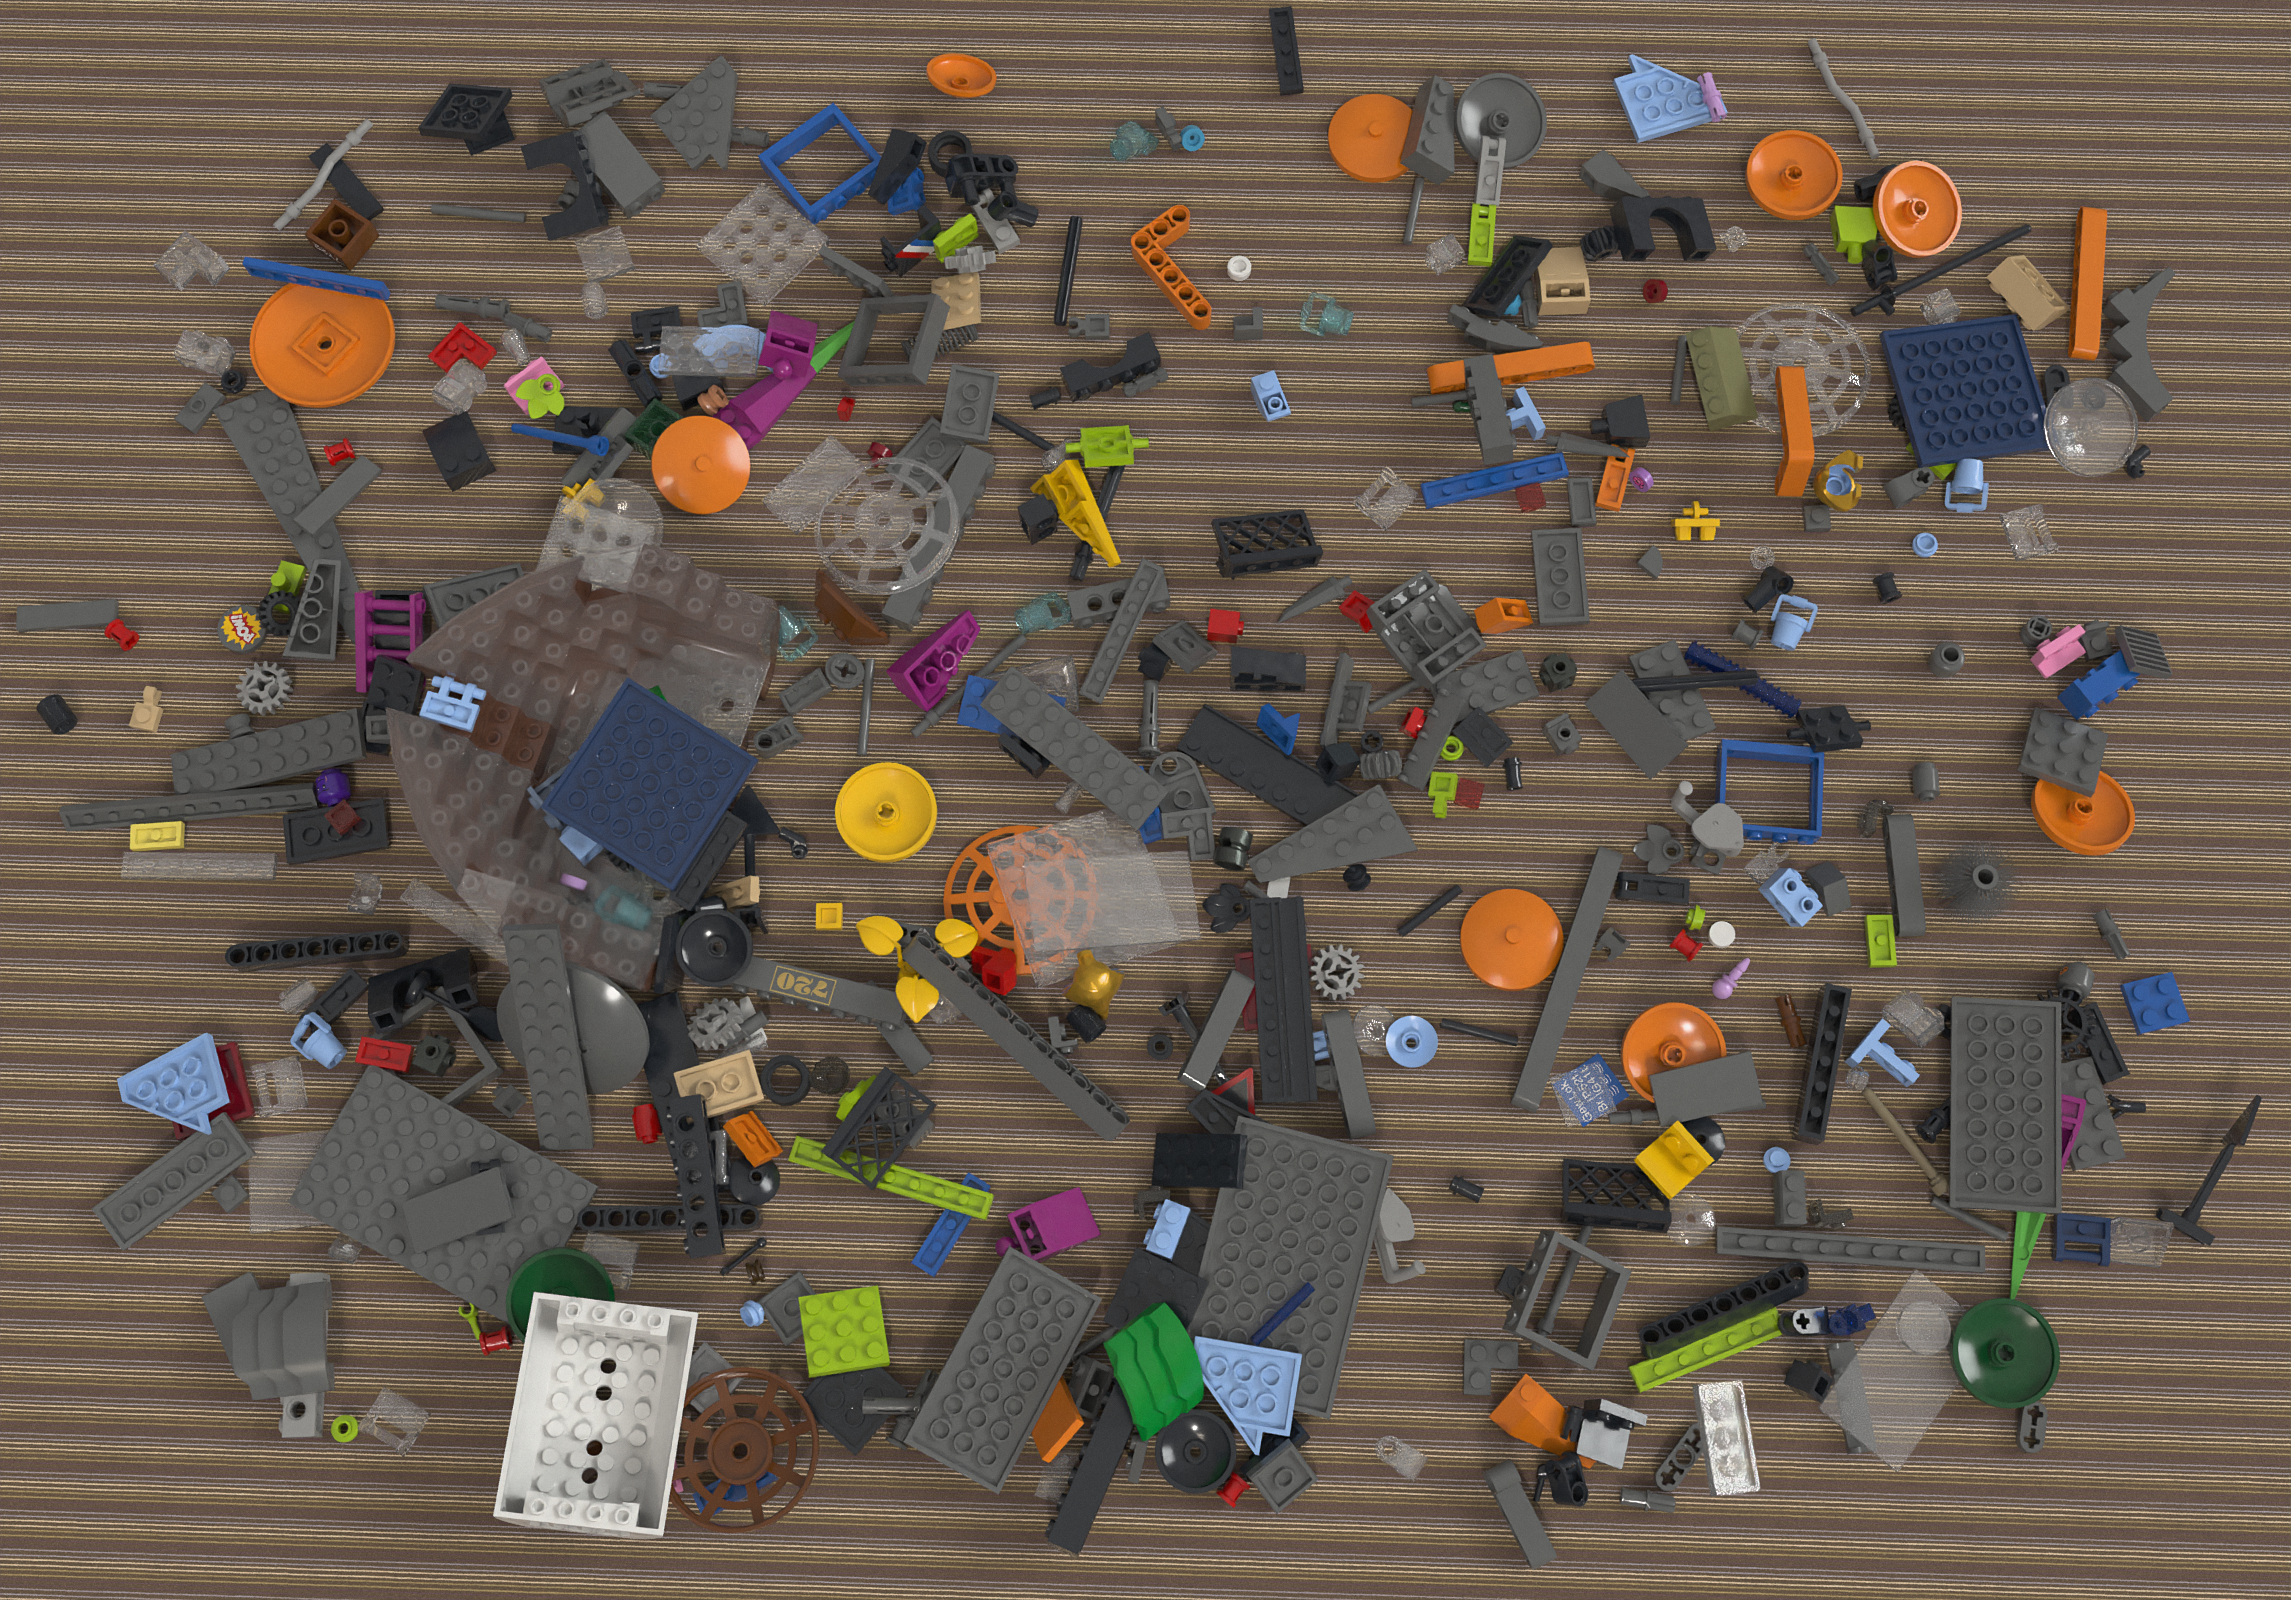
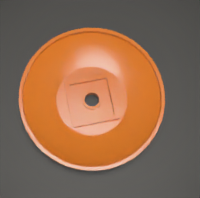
[249,283,395,408]

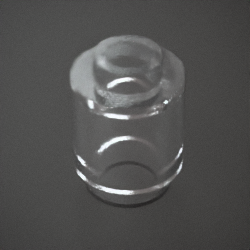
[580,282,609,320]
[278,978,319,1015]

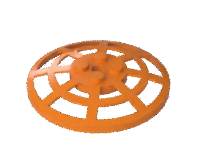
[943,825,1096,976]

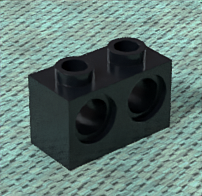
[1017,493,1059,545]

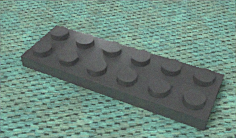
[92,1112,256,1251]

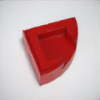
[837,396,856,422]

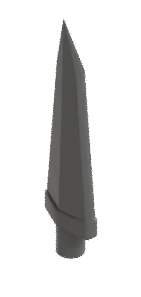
[1546,432,1629,457]
[1277,575,1353,624]

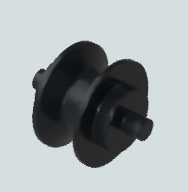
[1343,864,1371,891]

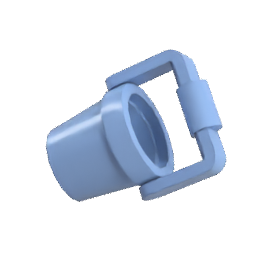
[1945,459,1989,513]
[1771,594,1818,651]
[290,1012,347,1069]

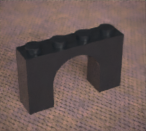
[521,131,609,241]
[1609,196,1717,261]
[368,947,479,1034]

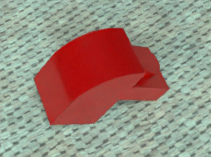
[971,945,1017,995]

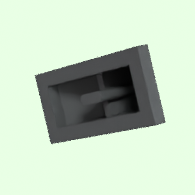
[1805,861,1852,918]

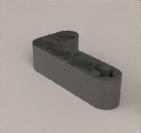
[1482,1459,1557,1570]

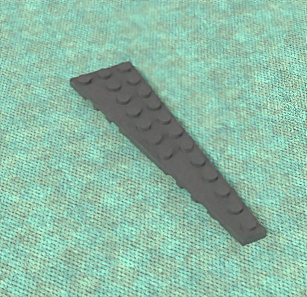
[213,388,361,645]

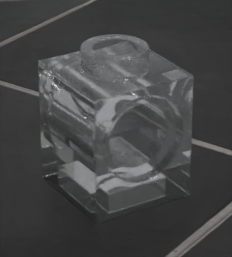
[1425,233,1464,276]
[1920,288,1961,325]

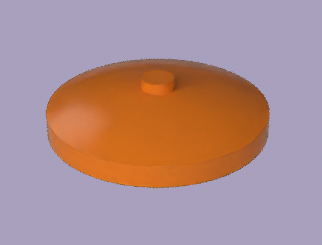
[1328,94,1413,183]
[1745,130,1843,220]
[1873,161,1962,258]
[651,416,750,515]
[2031,771,2135,856]
[1459,889,1563,991]
[1621,1002,1727,1103]

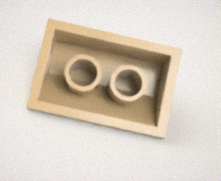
[1987,255,2070,331]

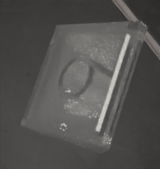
[2110,1216,2174,1268]

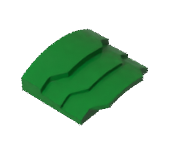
[1103,1303,1204,1441]

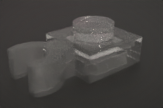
[1743,841,1789,887]

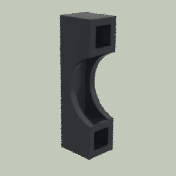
[1060,332,1161,403]

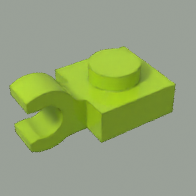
[1428,772,1458,818]

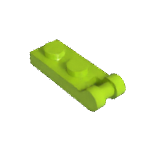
[1467,203,1496,267]

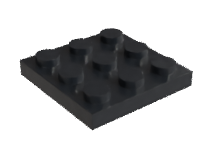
[418,83,513,141]
[1103,1247,1210,1331]
[796,1367,910,1456]

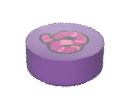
[1629,467,1654,492]

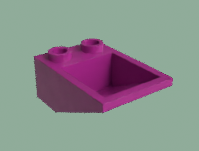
[758,310,817,380]
[995,1187,1101,1263]

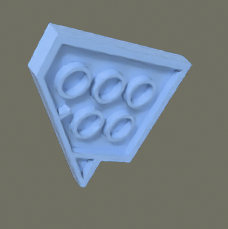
[1613,54,1727,143]
[117,1033,230,1135]
[1194,1336,1302,1455]

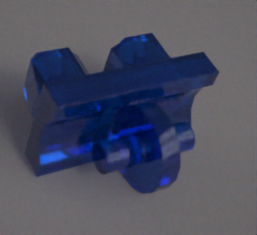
[1828,1303,1876,1336]

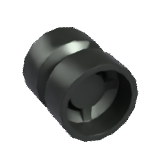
[1213,827,1253,871]

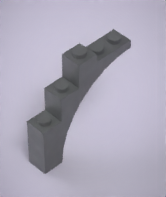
[2102,267,2176,422]

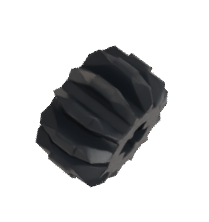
[1580,225,1620,262]

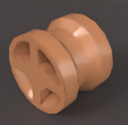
[698,385,729,416]

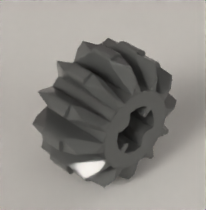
[1359,749,1402,780]

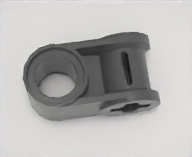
[1883,467,1934,509]
[753,716,804,759]

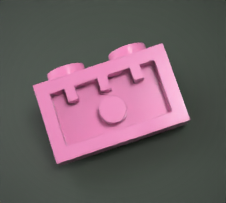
[504,357,565,415]

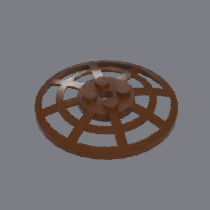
[669,1367,819,1534]

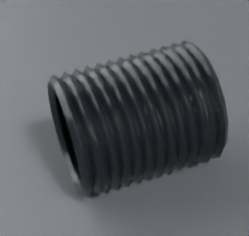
[36,694,78,735]
[1066,1004,1107,1044]

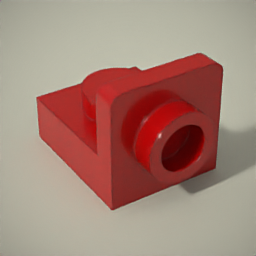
[1338,590,1375,633]
[1399,706,1427,740]

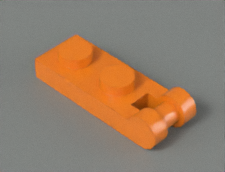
[1595,444,1635,512]

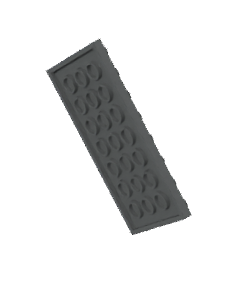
[1949,997,2062,1215]
[903,1246,1102,1494]

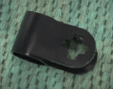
[1862,240,1898,290]
[1777,1306,1832,1336]
[1545,1450,1589,1507]

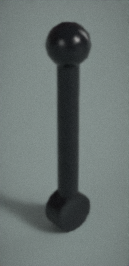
[720,1237,767,1277]

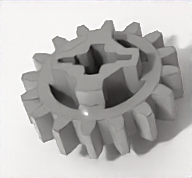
[944,245,996,274]
[236,661,293,716]
[1308,944,1364,1001]
[687,998,744,1051]

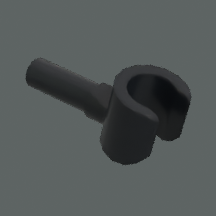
[1533,1464,1554,1502]

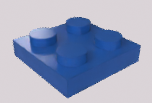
[2120,972,2190,1036]

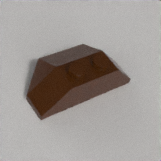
[815,568,890,646]

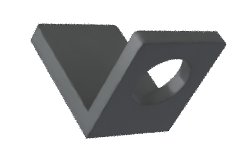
[1689,840,1726,875]

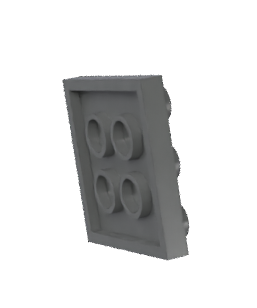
[2017,707,2108,798]

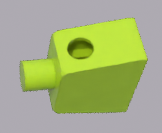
[1830,206,1878,264]

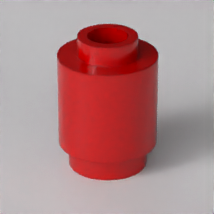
[631,1104,663,1144]

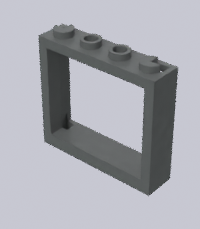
[837,293,950,387]
[369,986,504,1107]
[1502,1229,1632,1371]

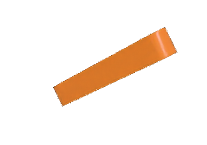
[2068,206,2107,361]
[1427,342,1595,395]

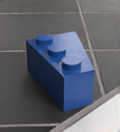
[2057,650,2141,721]

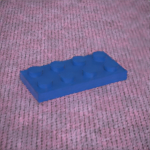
[957,675,1067,739]

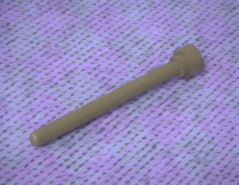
[1862,1088,1949,1197]

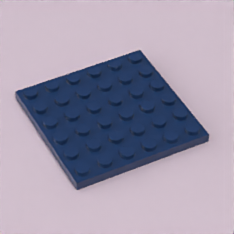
[1879,314,2058,468]
[541,677,759,891]

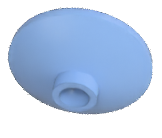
[1386,1016,1438,1068]

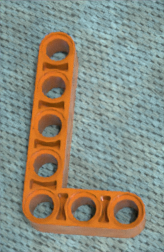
[1131,205,1211,330]
[1775,366,1815,497]

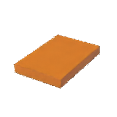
[1031,1376,1084,1463]

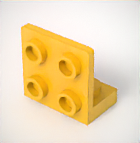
[1634,1121,1714,1199]

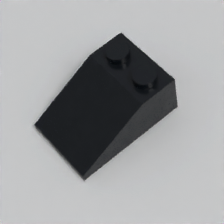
[422,410,497,492]

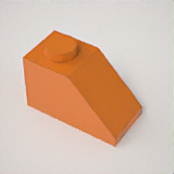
[1474,597,1533,634]

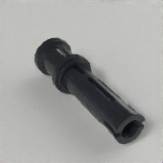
[1915,1096,1950,1144]

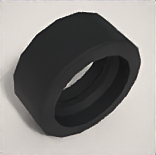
[928,130,973,177]
[760,1055,811,1106]

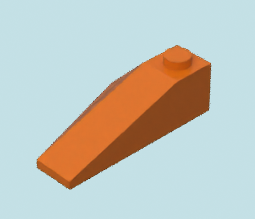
[1488,1374,1596,1469]

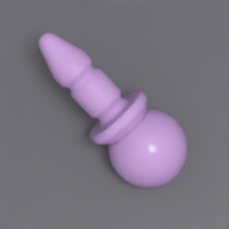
[1712,958,1750,999]

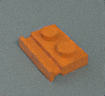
[723,1111,783,1167]

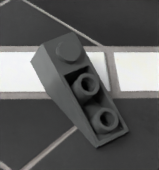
[1579,149,1650,202]

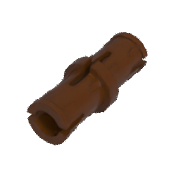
[1775,994,1807,1049]

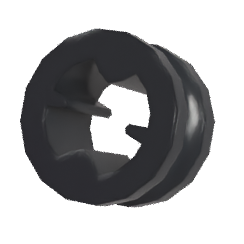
[1360,730,1384,753]

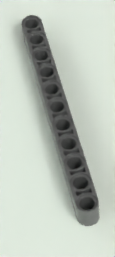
[1511,846,1624,1113]
[902,932,1130,1141]

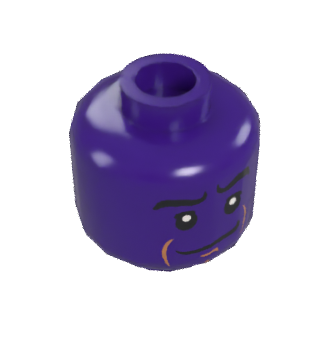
[315,769,351,807]

